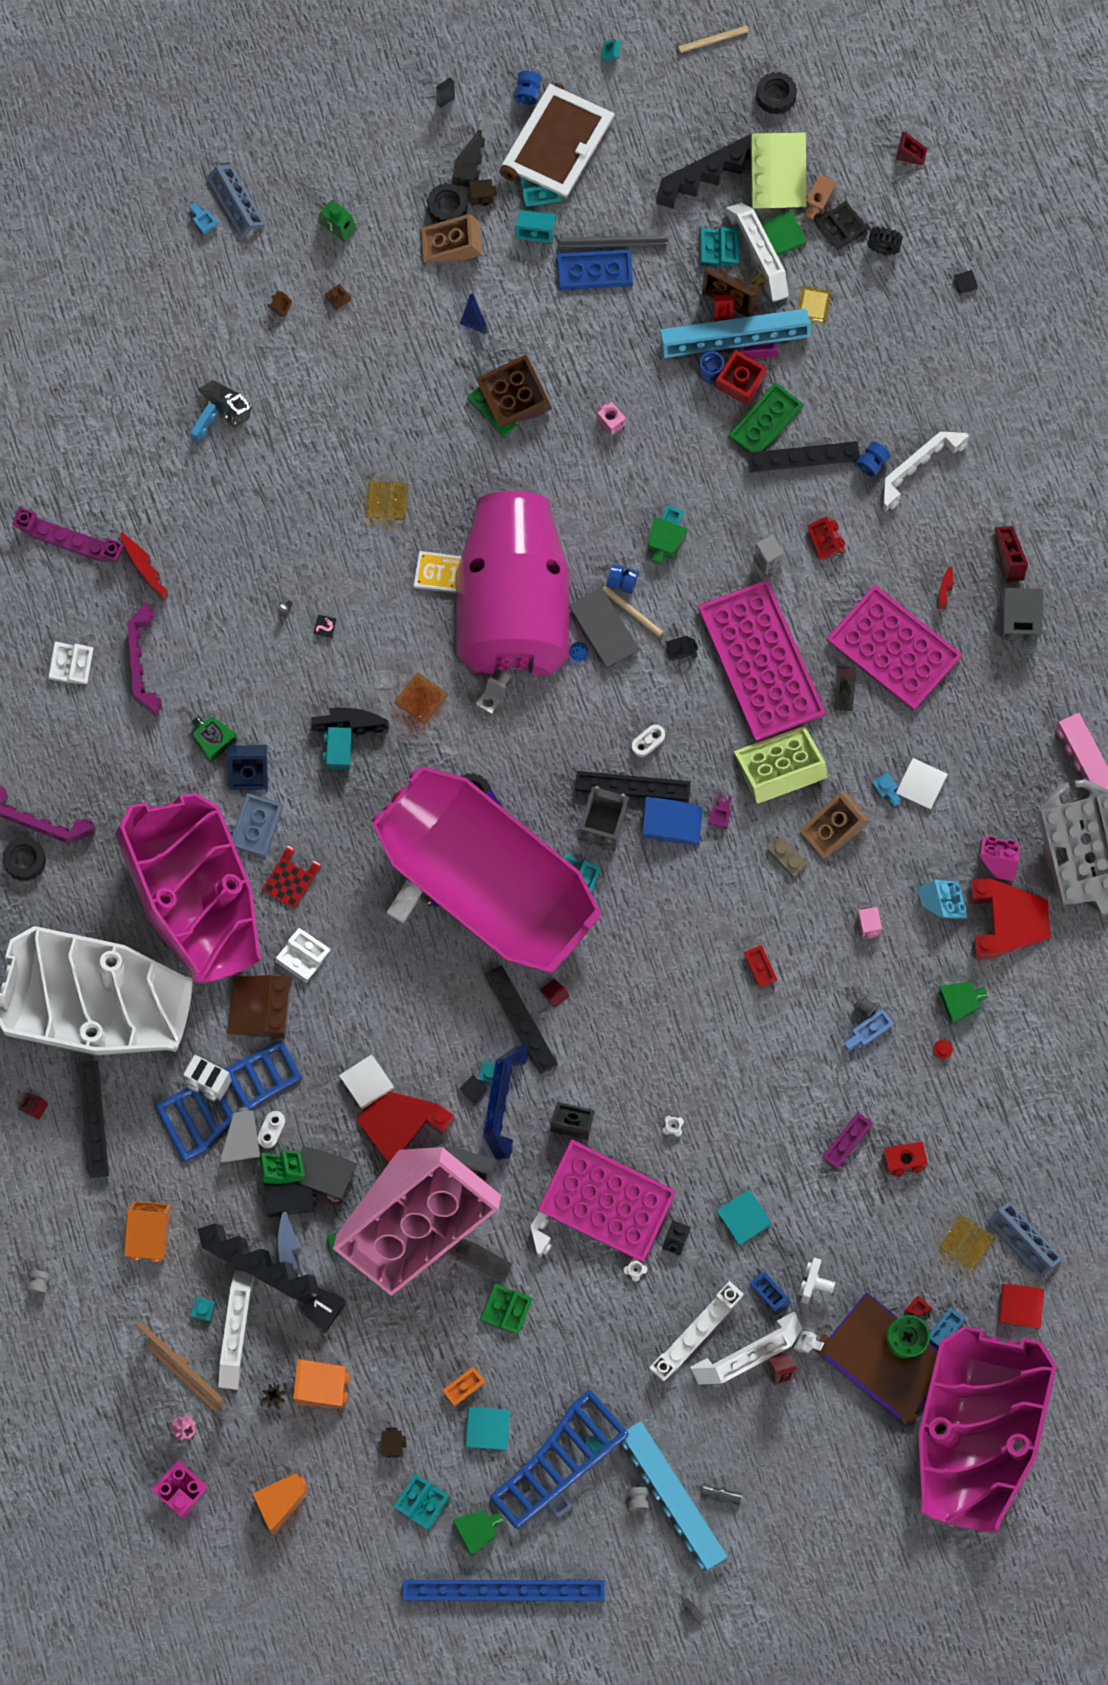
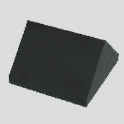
[550,1102,595,1140]

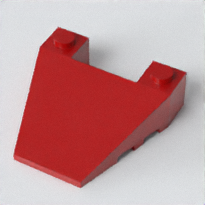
[970,879,1051,960]
[357,1092,454,1164]

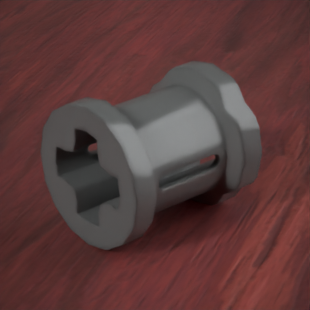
[853,994,879,1019]

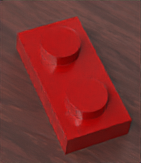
[714,295,733,322]
[744,945,777,988]

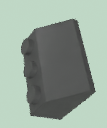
[439,1144,496,1186]

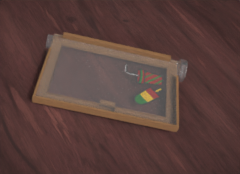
[132,1321,232,1419]

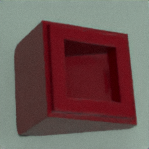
[539,978,569,1008]
[18,1092,48,1120]

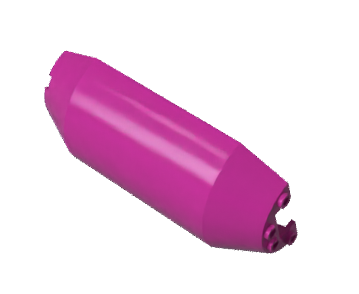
[371,766,601,973]

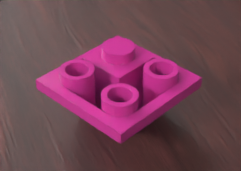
[980,836,1020,881]
[151,1460,208,1520]

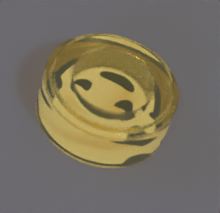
[751,273,767,288]

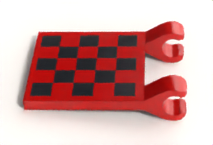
[262,846,321,909]

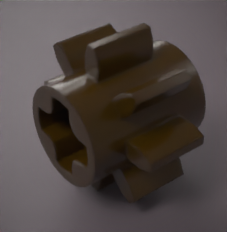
[262,1384,286,1409]

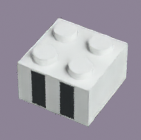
[183,1055,232,1101]

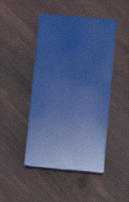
[557,250,633,290]

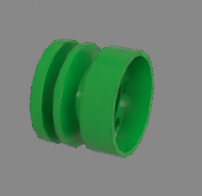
[885,1315,930,1359]

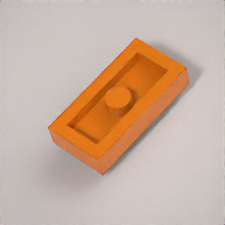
[442,1366,486,1407]

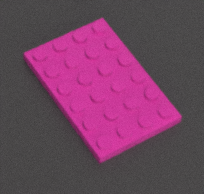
[826,585,962,711]
[537,1139,676,1262]

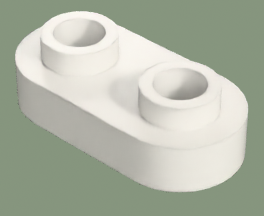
[632,725,665,757]
[258,1111,285,1149]

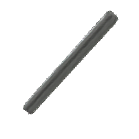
[558,235,668,249]

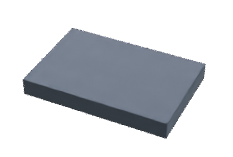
[231,793,284,858]

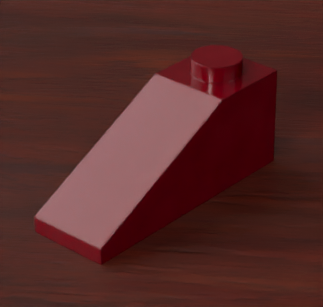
[994,526,1028,582]
[768,1352,797,1385]

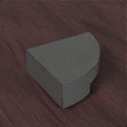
[278,599,293,618]
[682,1597,706,1623]

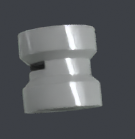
[27,1270,50,1294]
[628,1487,649,1510]

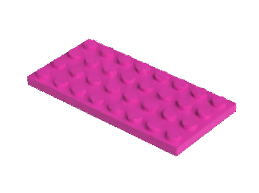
[698,580,826,742]

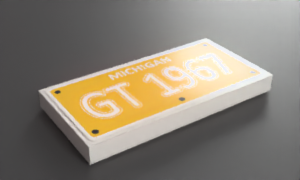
[414,551,461,594]

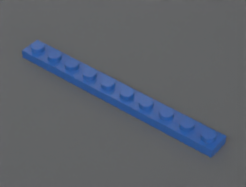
[403,1580,605,1601]

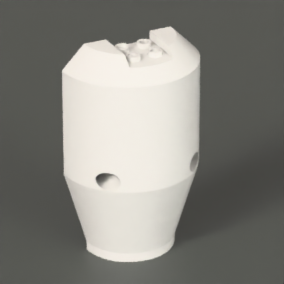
[0,926,193,1055]

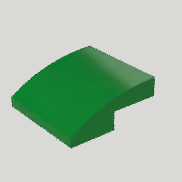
[259,1149,305,1184]
[479,1283,533,1335]

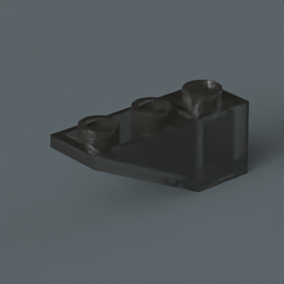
[452,130,486,187]
[198,380,252,428]
[450,1238,512,1282]

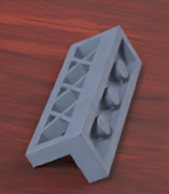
[206,165,265,237]
[987,1201,1063,1279]

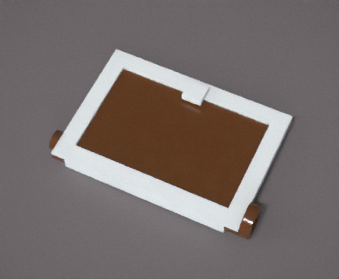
[499,83,615,198]

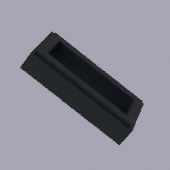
[436,77,455,108]

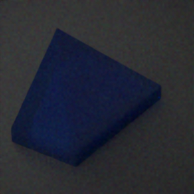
[460,293,487,334]

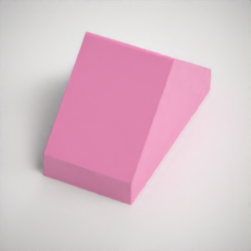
[333,1147,501,1296]

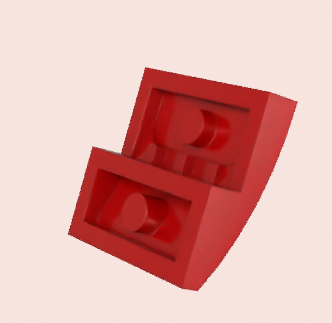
[998,1284,1044,1329]

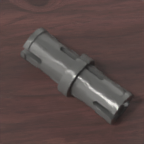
[701,1483,742,1506]

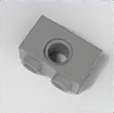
[755,535,784,574]

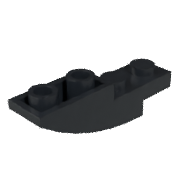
[311,707,389,735]

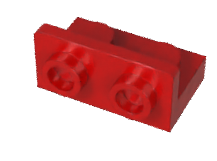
[807,516,846,560]

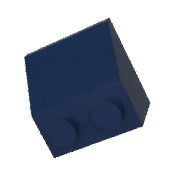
[228,745,268,790]

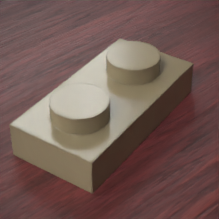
[767,836,808,877]

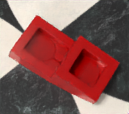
[938,567,954,609]

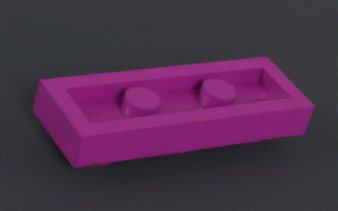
[822,1112,873,1170]

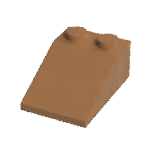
[421,214,483,263]
[800,792,871,859]

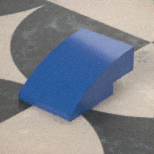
[643,797,702,845]

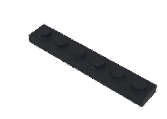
[747,441,860,473]
[575,771,691,802]
[485,965,558,1074]
[78,1060,109,1178]

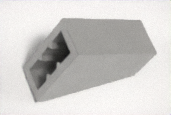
[220,1107,260,1163]

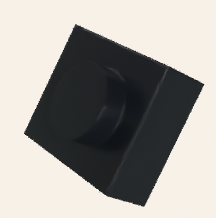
[666,636,698,661]
[662,1220,691,1255]

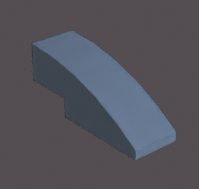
[278,1212,300,1274]

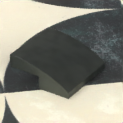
[816,200,869,250]

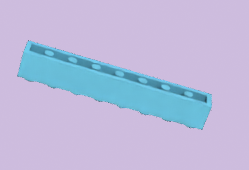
[660,309,811,358]
[621,1421,727,1572]

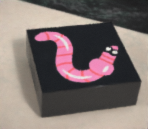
[314,615,337,638]

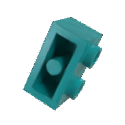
[516,210,556,243]
[323,727,352,770]

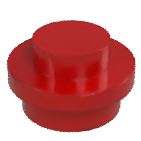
[933,1040,953,1059]

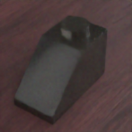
[834,666,856,711]

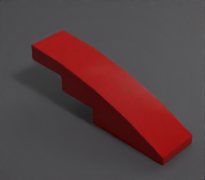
[120,532,168,601]

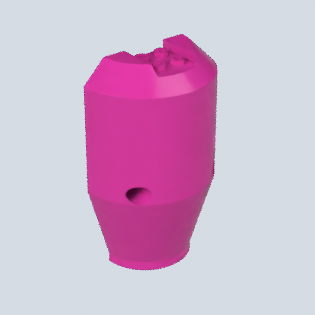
[456,491,569,676]
[115,793,262,983]
[919,1326,1057,1532]

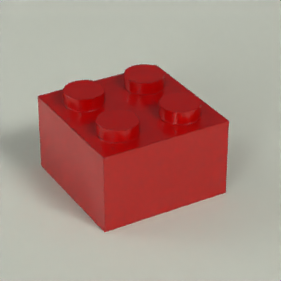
[715,350,767,406]

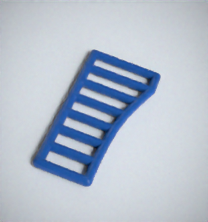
[155,1040,302,1161]
[490,1390,629,1529]

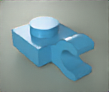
[189,202,219,235]
[872,772,901,807]

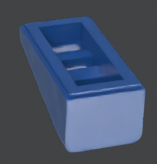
[749,1271,791,1315]

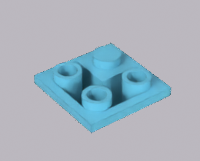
[918,880,968,919]

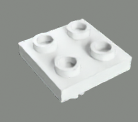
[798,1258,835,1304]

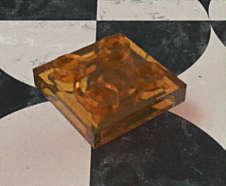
[395,672,448,725]

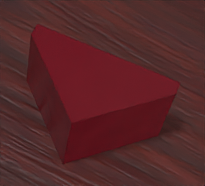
[896,132,928,165]

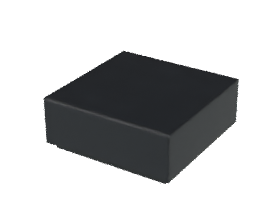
[954,270,978,294]
[459,1075,487,1103]

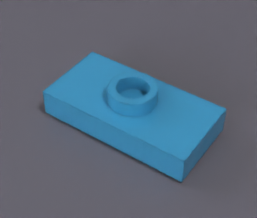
[930,1307,966,1348]

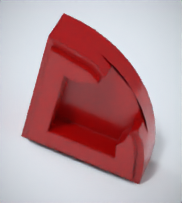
[905,1296,933,1316]

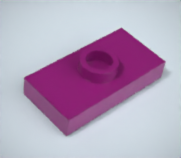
[740,342,778,359]

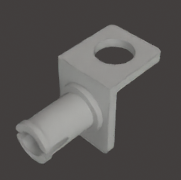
[476,671,510,714]

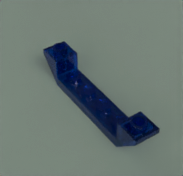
[483,1044,529,1160]

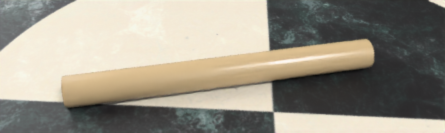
[678,25,749,53]
[603,586,664,638]

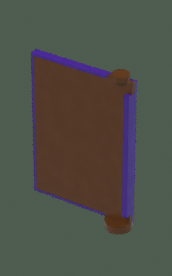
[813,1292,938,1425]

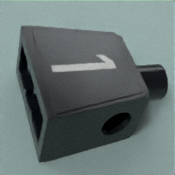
[301,1287,346,1334]

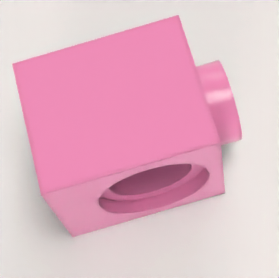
[597,402,626,436]
[857,907,882,938]

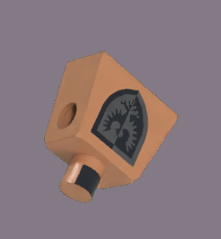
[805,174,836,221]

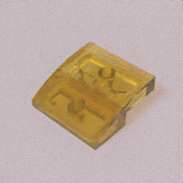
[366,480,408,520]
[939,1215,995,1271]

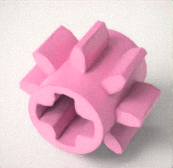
[171,1414,196,1441]

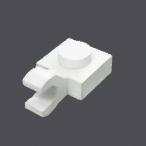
[793,1331,824,1353]

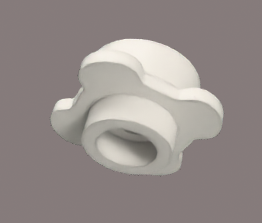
[663,1116,684,1137]
[624,1258,647,1282]

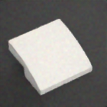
[47,641,93,684]
[896,758,948,809]
[275,928,330,983]
[339,1054,394,1109]

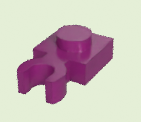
[708,793,732,829]

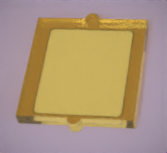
[798,286,832,322]

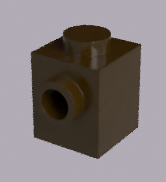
[470,179,497,206]
[382,1427,407,1458]

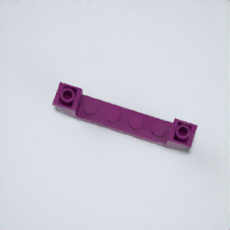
[12,507,124,562]
[127,603,162,716]
[0,786,96,844]

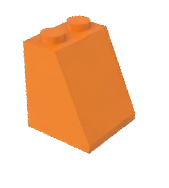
[124,1201,172,1262]
[293,1359,350,1409]
[253,1473,308,1535]

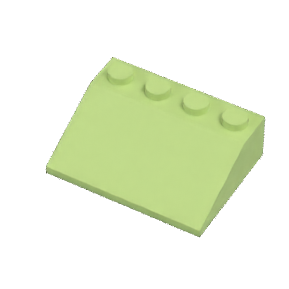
[750,133,807,208]
[734,726,828,804]

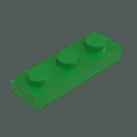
[467,386,518,438]

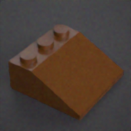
[702,267,762,317]
[476,355,552,427]
[227,975,291,1039]

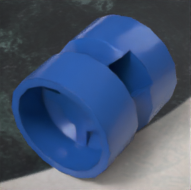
[514,71,541,105]
[699,351,724,384]
[856,441,891,477]
[606,563,639,594]

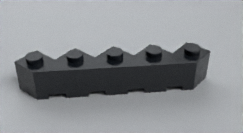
[656,133,754,209]
[197,1223,320,1301]

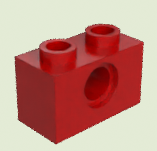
[883,1141,928,1177]

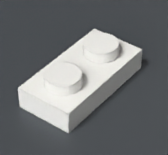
[387,881,423,924]

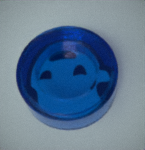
[569,642,588,662]

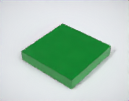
[761,210,807,256]

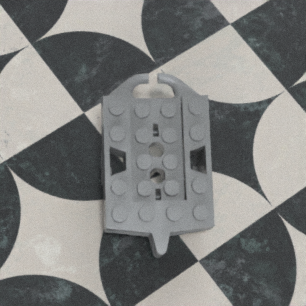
[1037,780,1108,914]

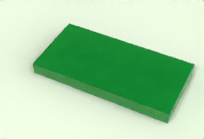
[728,382,804,453]

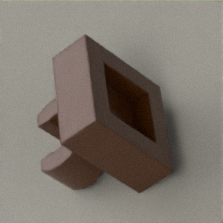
[325,284,351,310]
[267,291,292,317]

